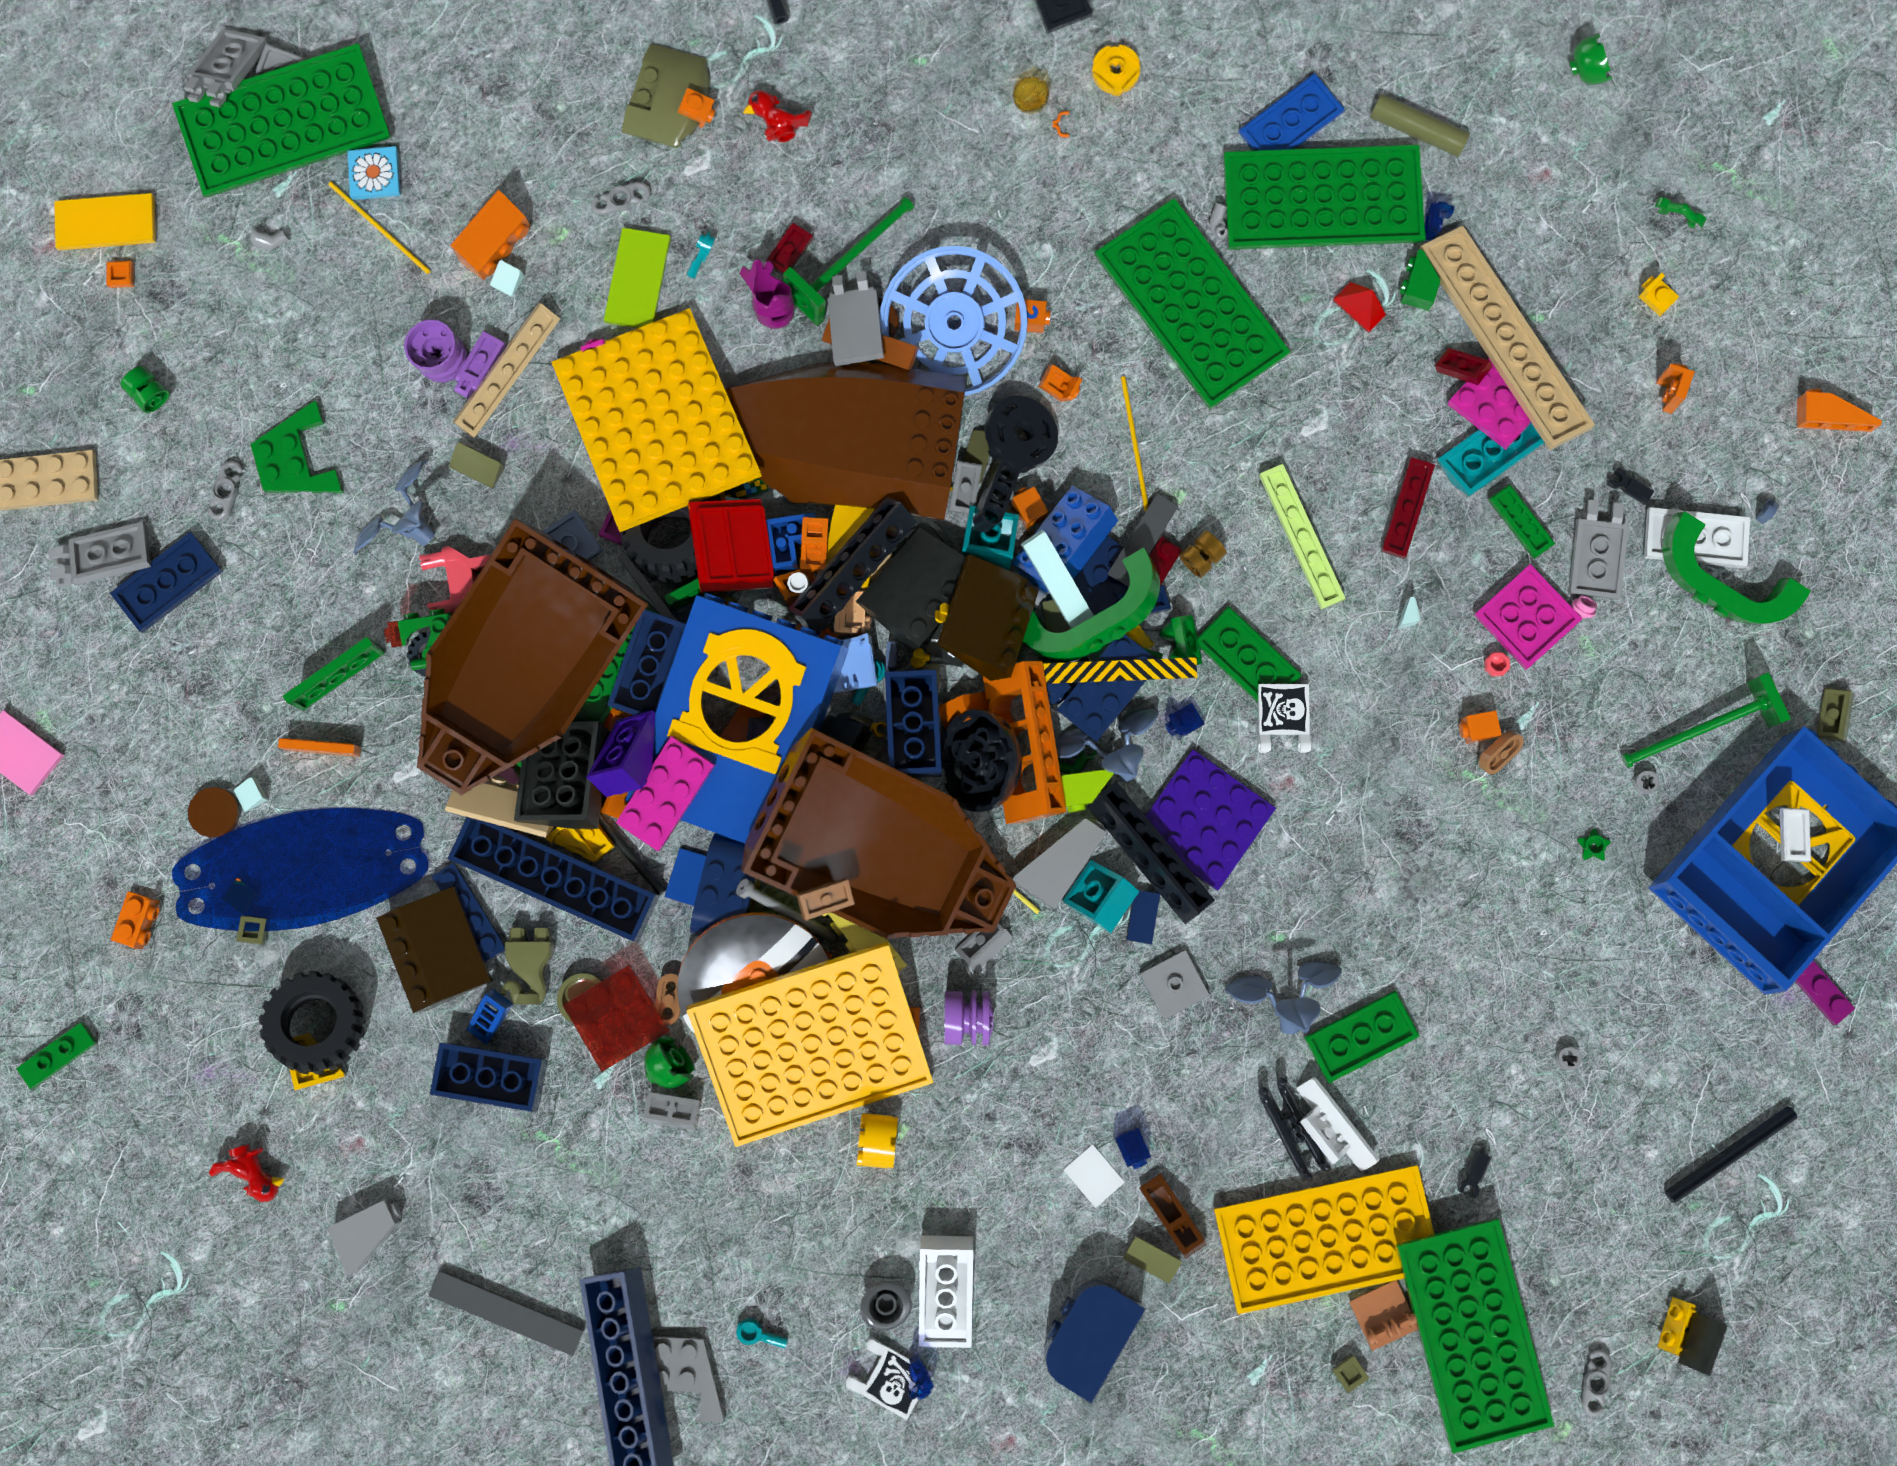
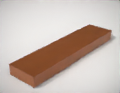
[821,318,919,370]

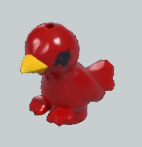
[743,90,812,143]
[209,1144,284,1202]

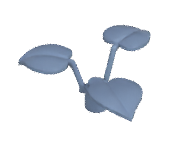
[353,459,436,555]
[1055,708,1159,782]
[1225,961,1342,1034]

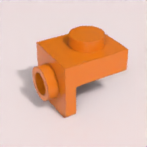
[677,88,716,129]
[1038,364,1082,402]

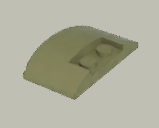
[622,43,710,149]

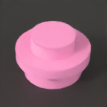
[1572,595,1597,618]

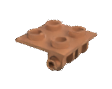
[1349,1280,1418,1351]

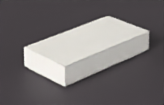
[1780,808,1811,862]

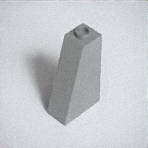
[1012,818,1107,910]

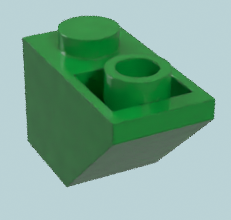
[1399,249,1441,311]

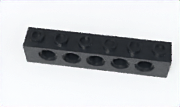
[788,497,917,635]
[1087,781,1215,924]

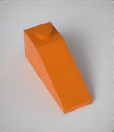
[1797,389,1882,432]

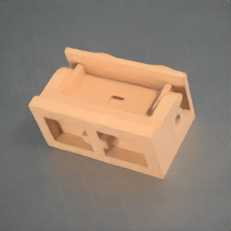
[834,588,871,637]

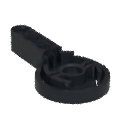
[973,396,1058,533]

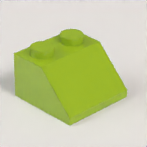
[1061,770,1114,813]

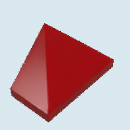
[1333,282,1386,333]

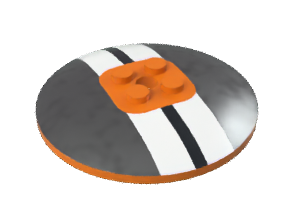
[677,913,829,1034]

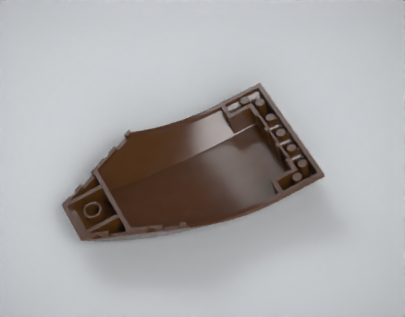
[725,362,965,520]
[417,518,648,795]
[741,728,1016,940]

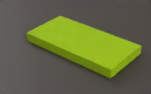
[604,228,671,328]

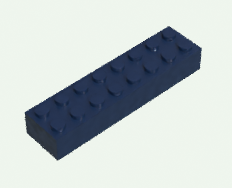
[447,817,660,943]
[579,1267,674,1466]

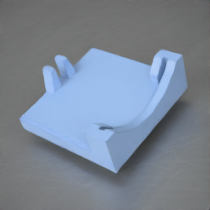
[834,633,878,693]

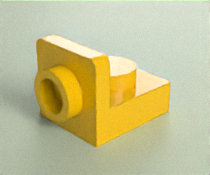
[1638,273,1679,316]

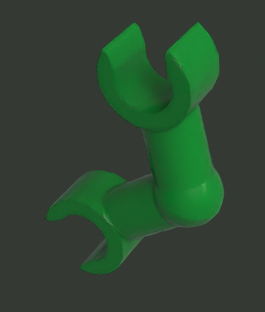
[1655,197,1706,229]
[1058,745,1097,774]

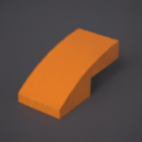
[800,517,828,573]

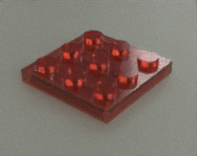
[562,965,670,1072]

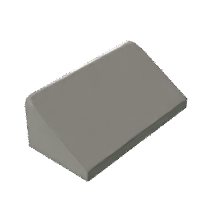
[948,461,982,514]
[955,923,1012,972]

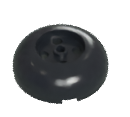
[941,709,1022,812]

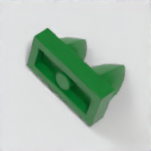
[1159,615,1203,665]

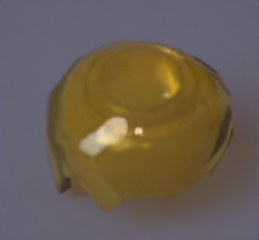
[1012,76,1050,114]

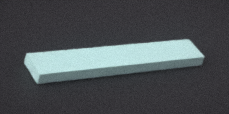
[1021,530,1110,662]

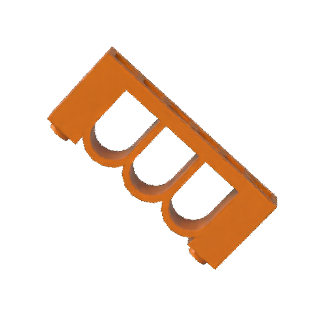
[983,661,1066,824]

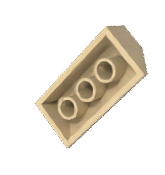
[445,776,554,837]

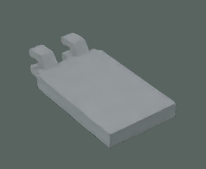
[184,28,268,107]
[828,271,884,366]
[1568,500,1629,600]
[48,521,151,587]

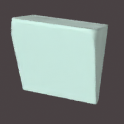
[490,260,524,297]
[1397,597,1421,629]
[234,777,268,812]

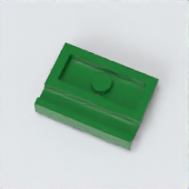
[664,578,711,612]

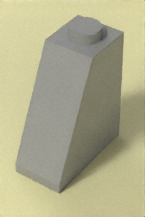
[327,1198,401,1276]

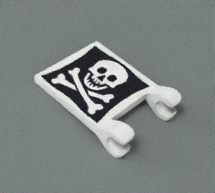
[1258,684,1311,753]
[846,1337,933,1420]

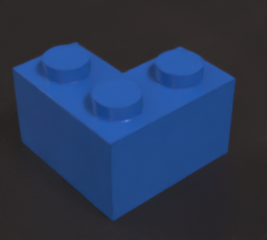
[766,512,816,575]

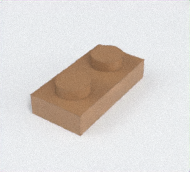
[797,878,854,920]

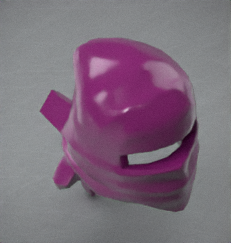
[739,259,794,329]

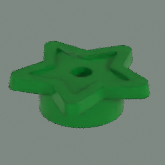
[1577,829,1611,861]

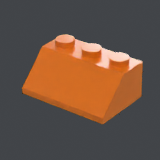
[450,190,530,280]

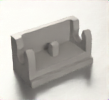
[643,1092,700,1131]

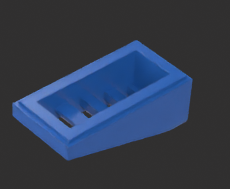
[466,989,513,1045]

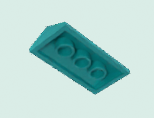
[1437,423,1545,497]

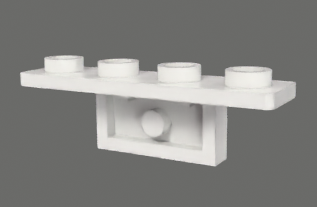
[1297,1077,1379,1171]

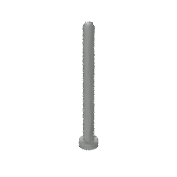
[736,879,838,942]

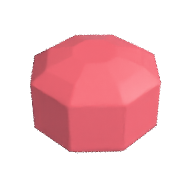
[1484,652,1510,677]

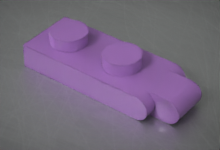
[454,331,506,398]

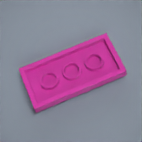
[616,736,716,851]

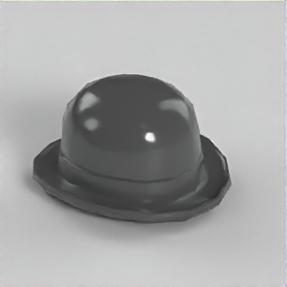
[860,1281,912,1331]

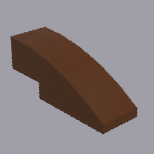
[1139,1173,1207,1260]

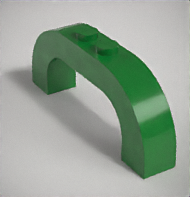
[1662,511,1811,624]
[1023,548,1160,663]

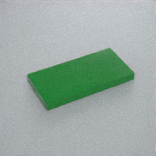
[1197,606,1302,703]
[282,637,385,711]
[1304,990,1420,1084]

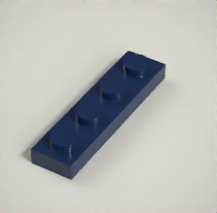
[432,863,505,963]

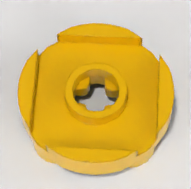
[1092,45,1140,96]

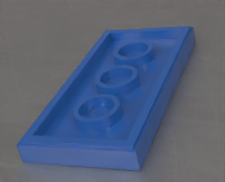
[1238,73,1345,151]

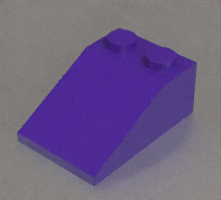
[587,710,655,797]

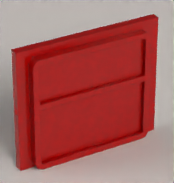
[688,499,774,593]

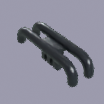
[1258,1077,1332,1182]

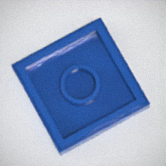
[664,848,706,906]

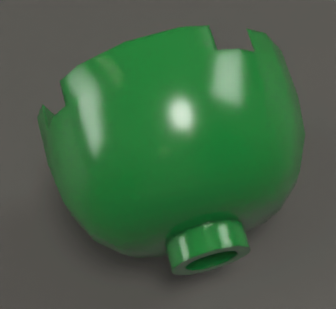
[1569,32,1612,85]
[644,1035,695,1089]

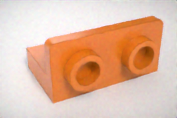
[1656,363,1695,414]
[111,891,160,950]

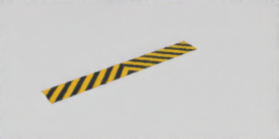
[1043,657,1197,684]

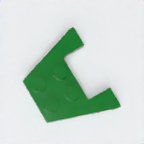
[250,401,344,494]

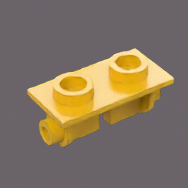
[1657,1297,1698,1356]

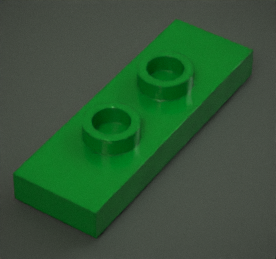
[1488,484,1556,560]
[16,1022,98,1089]

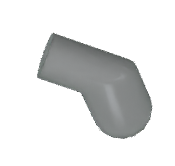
[1209,203,1228,240]
[250,229,289,251]

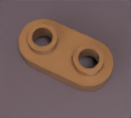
[1479,730,1524,774]
[654,973,681,1025]

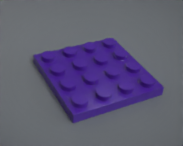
[1146,750,1276,891]

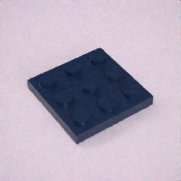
[1073,535,1129,616]

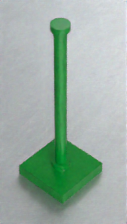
[783,197,914,327]
[1621,672,1791,768]

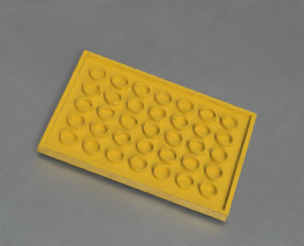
[551,308,761,532]
[686,941,933,1147]

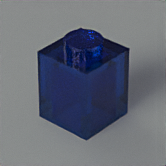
[1113,1127,1151,1170]

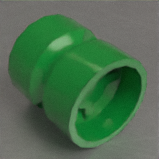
[120,366,170,413]

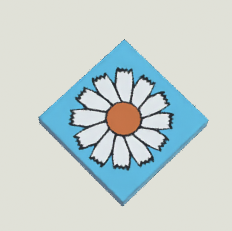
[347,146,401,200]

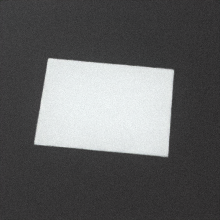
[1064,1144,1125,1208]

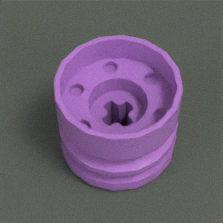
[404,320,468,383]
[945,991,993,1045]

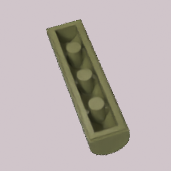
[1370,93,1470,157]

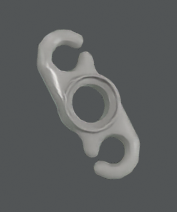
[591,182,651,216]
[208,461,243,520]
[1581,1349,1612,1417]

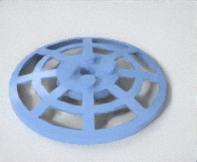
[880,246,1028,396]

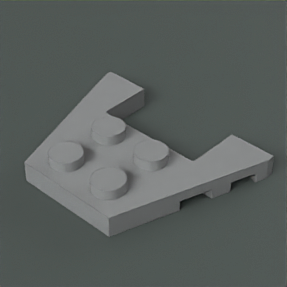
[652,1335,725,1423]

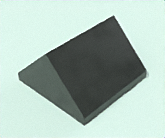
[1678,1313,1728,1376]

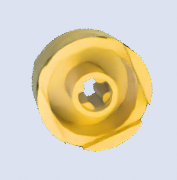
[857,1113,898,1169]

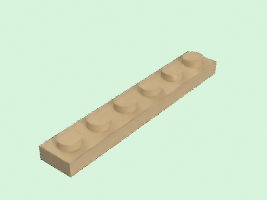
[452,303,560,438]

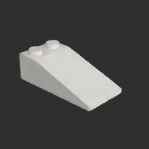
[919,1235,973,1347]

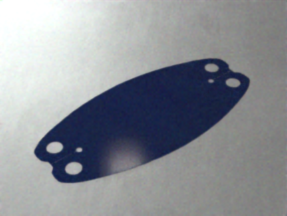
[172,808,429,932]

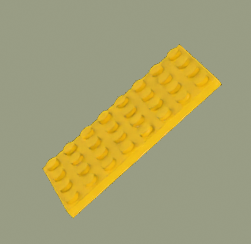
[1213,1165,1434,1315]

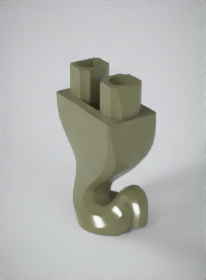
[500,928,555,1005]

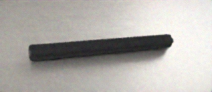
[1665,1107,1798,1203]

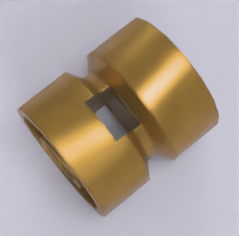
[1179,530,1227,578]

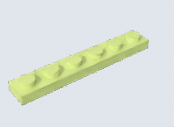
[1259,464,1345,610]

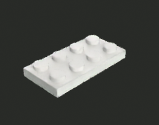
[1644,507,1750,568]

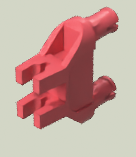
[419,546,491,615]

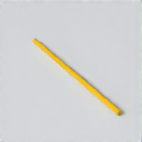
[328,181,431,274]
[1121,376,1149,512]

